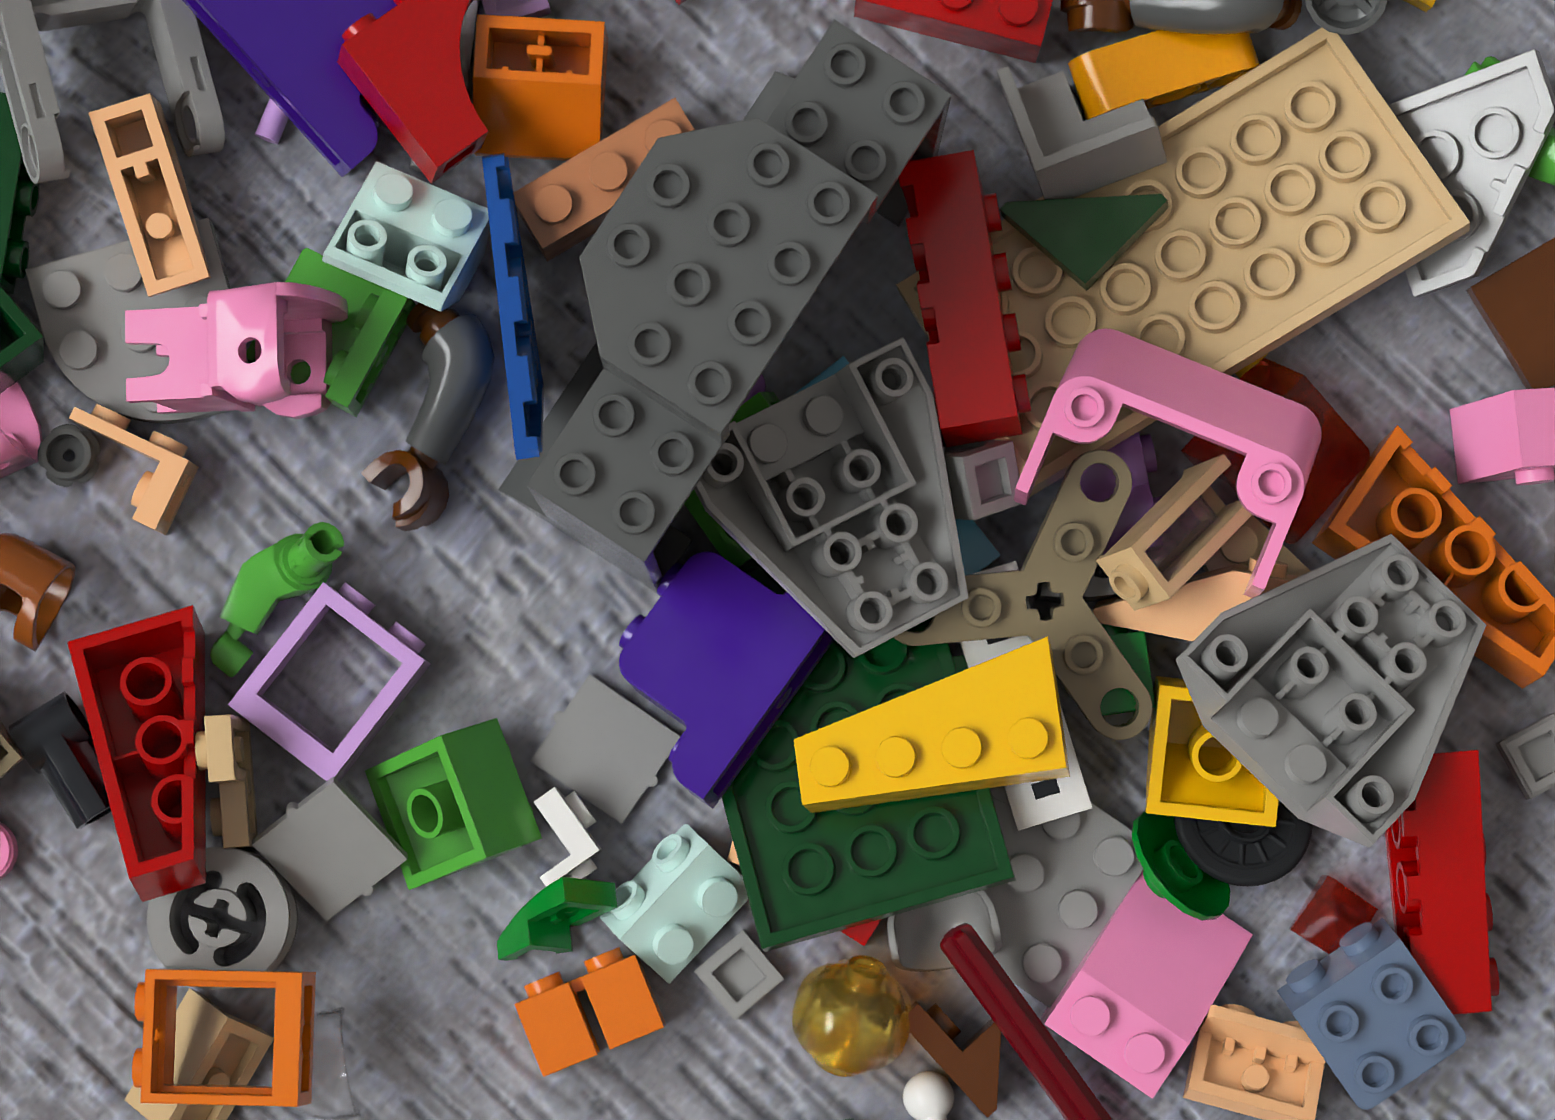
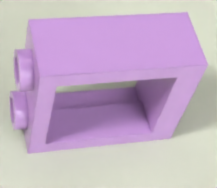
[228,582,431,782]

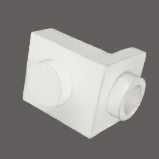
[534,787,602,886]

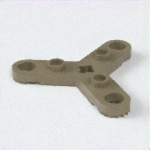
[893,450,1152,740]

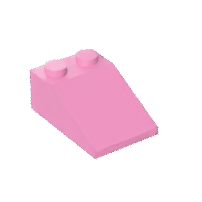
[1040,869,1253,1099]

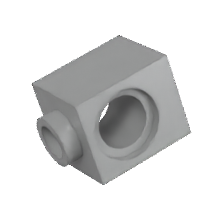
[942,440,1021,520]

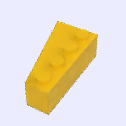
[794,636,1070,813]

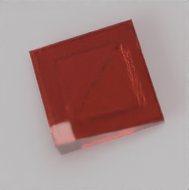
[1289,875,1378,954]

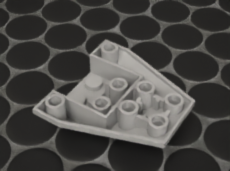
[694,337,969,658]
[1176,534,1486,847]

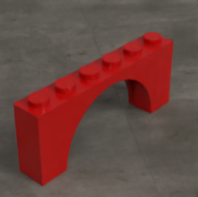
[337,0,686,184]

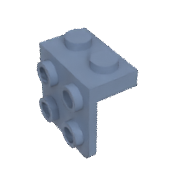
[1277,918,1466,1110]

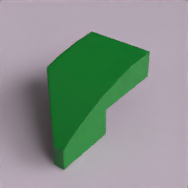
[497,877,618,961]

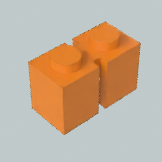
[514,947,666,1077]

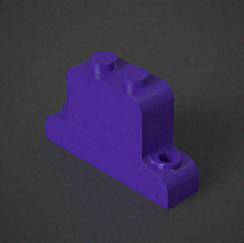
[182,0,397,177]
[619,552,835,809]

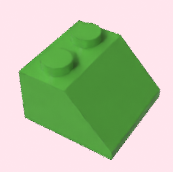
[365,718,542,890]

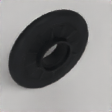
[1174,801,1313,887]

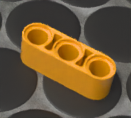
[1068,30,1260,120]

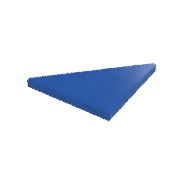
[482,153,544,460]

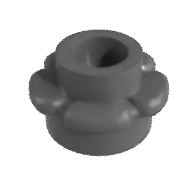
[38,424,101,487]

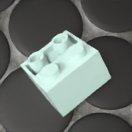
[322,161,490,312]

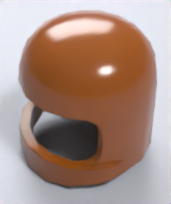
[0,533,76,652]

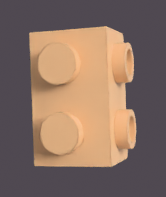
[1183,1004,1326,1120]

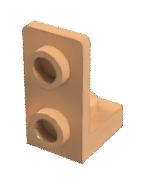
[69,404,199,535]

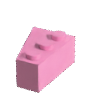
[1449,388,1555,485]

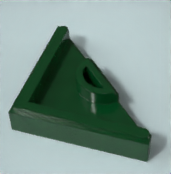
[1000,194,1168,291]

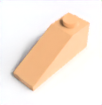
[89,93,211,297]
[1093,557,1299,641]

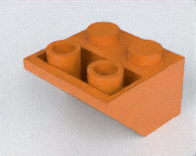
[473,14,608,161]

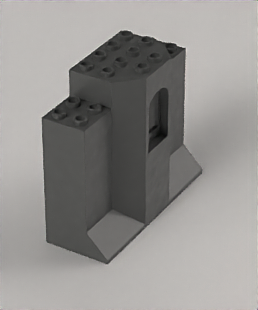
[498,19,952,593]

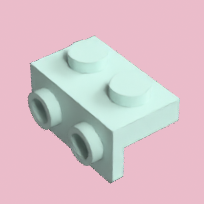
[600,824,748,984]

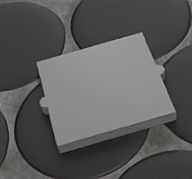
[530,674,681,824]
[252,776,408,921]

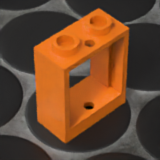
[132,968,316,1107]

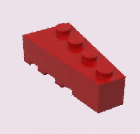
[899,150,1032,447]
[67,605,206,902]
[1385,750,1500,1015]

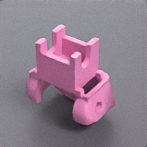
[125,282,348,419]

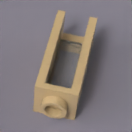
[1096,454,1252,611]

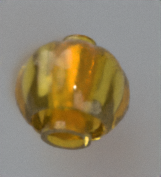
[791,955,912,1077]

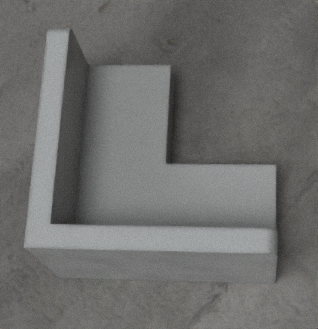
[996,66,1167,200]

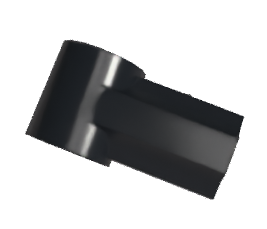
[9,691,111,829]

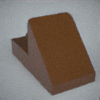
[897,1001,1001,1118]

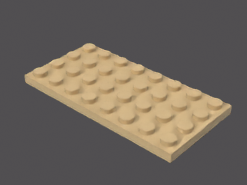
[896,28,1470,497]

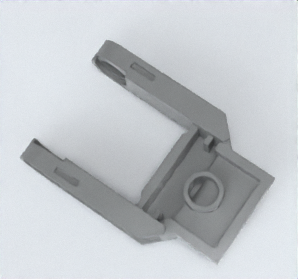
[0,0,225,184]

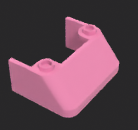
[1014,329,1322,598]

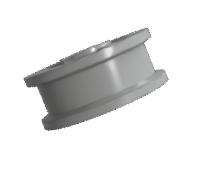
[147,847,298,990]

